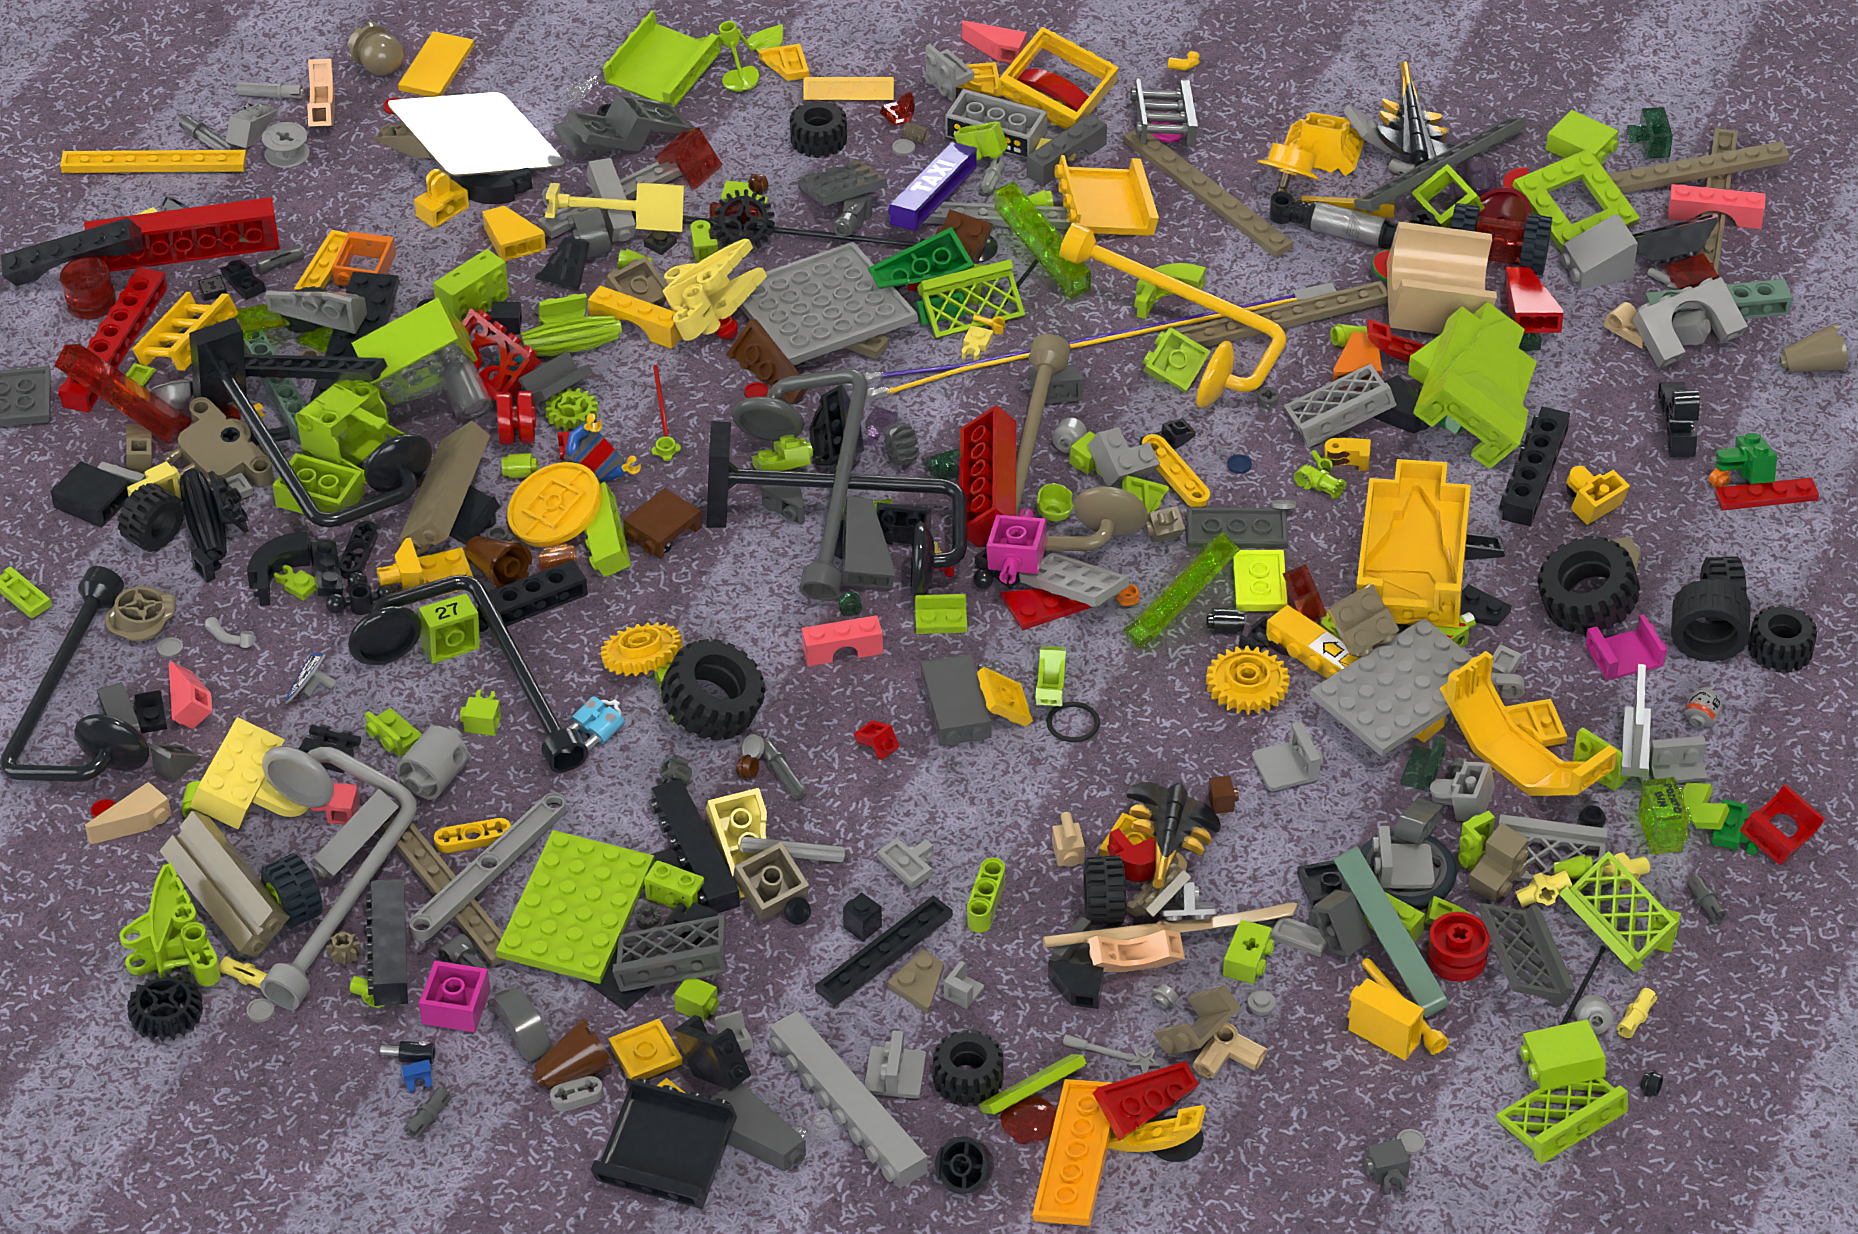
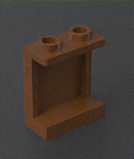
[623,488,702,559]

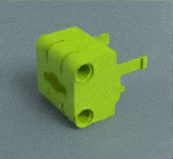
[295,380,409,483]

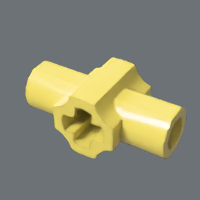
[1602,852,1650,889]
[1515,870,1572,908]

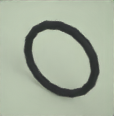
[1046,701,1100,743]

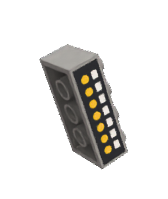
[945,89,1047,159]

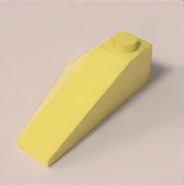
[705,788,767,898]

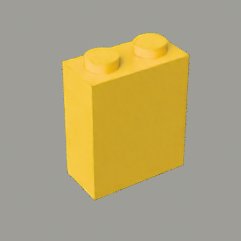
[1347,978,1424,1061]

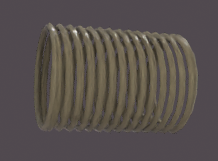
[902,122,929,144]

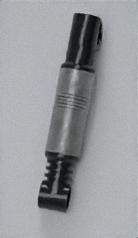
[1269,191,1435,247]

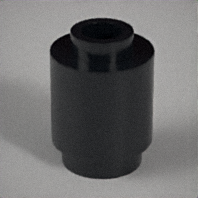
[1206,608,1245,634]

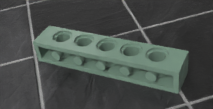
[1644,279,1793,321]

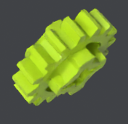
[545,388,599,432]

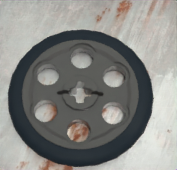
[1360,830,1457,909]

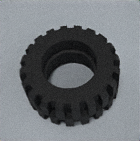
[1537,536,1640,635]
[661,639,766,741]

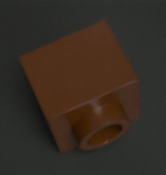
[1208,775,1239,814]

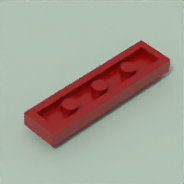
[1715,477,1819,511]

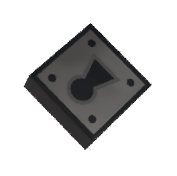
[198,275,227,301]

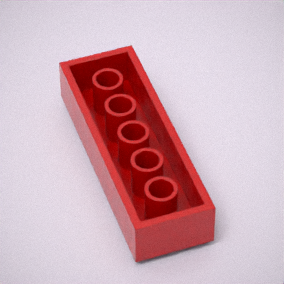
[959,405,1016,547]

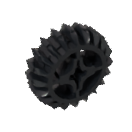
[712,189,775,252]
[127,972,203,1042]

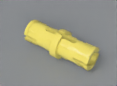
[219,956,267,988]
[1616,988,1657,1038]

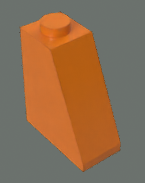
[1332,332,1382,389]

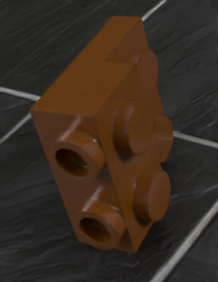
[935,209,993,264]

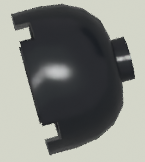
[935,1136,994,1194]

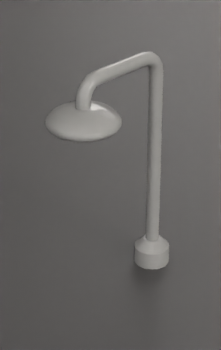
[260,746,417,1010]

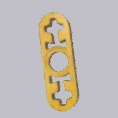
[434,818,511,853]

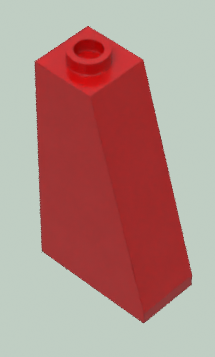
[1504,267,1564,333]

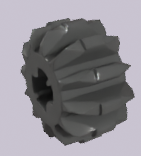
[884,422,920,465]

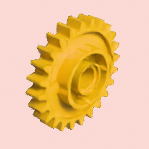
[600,622,684,676]
[1206,646,1290,715]

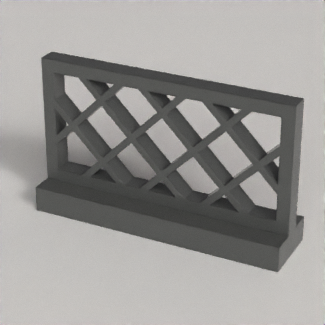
[1478,903,1576,1007]
[613,915,728,992]

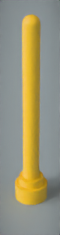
[1362,958,1449,1055]

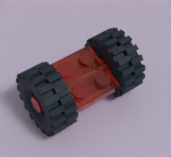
[1451,203,1552,276]

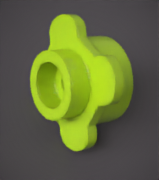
[651,437,681,461]

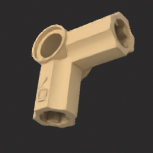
[1193,1023,1267,1079]

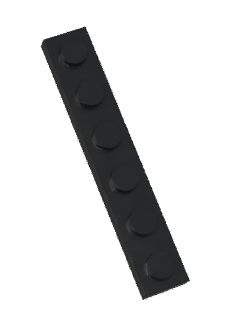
[815,895,953,1007]

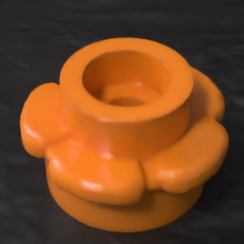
[1708,468,1731,488]
[1115,584,1140,606]

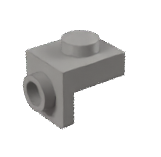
[1492,644,1524,674]
[715,1011,754,1053]

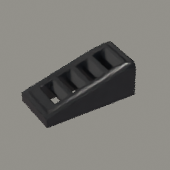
[1465,532,1506,560]

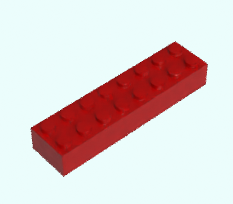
[84,197,280,274]

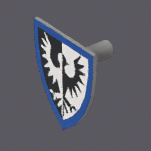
[285,652,336,704]

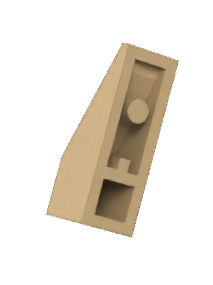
[85,782,171,844]

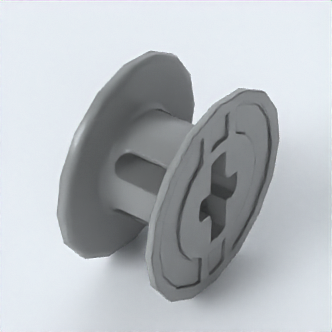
[262,122,310,168]

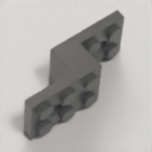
[565,94,691,152]

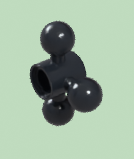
[326,571,396,615]

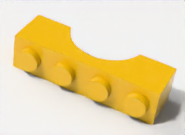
[588,285,681,349]

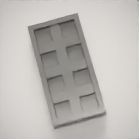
[1019,553,1129,607]

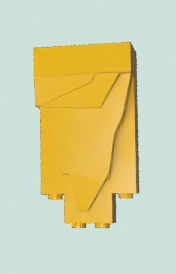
[1357,459,1471,628]

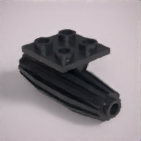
[180,469,249,560]

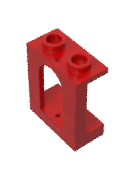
[1740,784,1826,866]

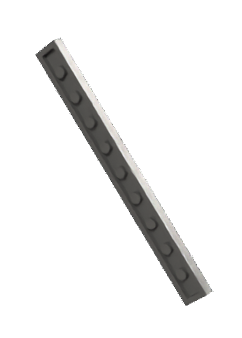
[1354,117,1527,212]

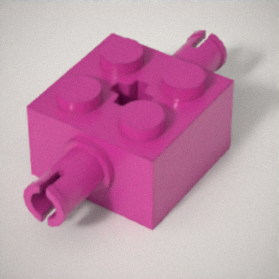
[987,509,1047,584]

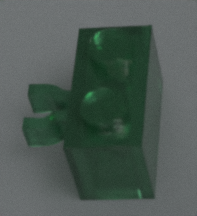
[1626,107,1673,159]

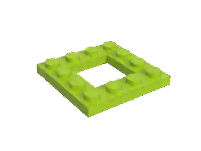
[1512,149,1640,253]

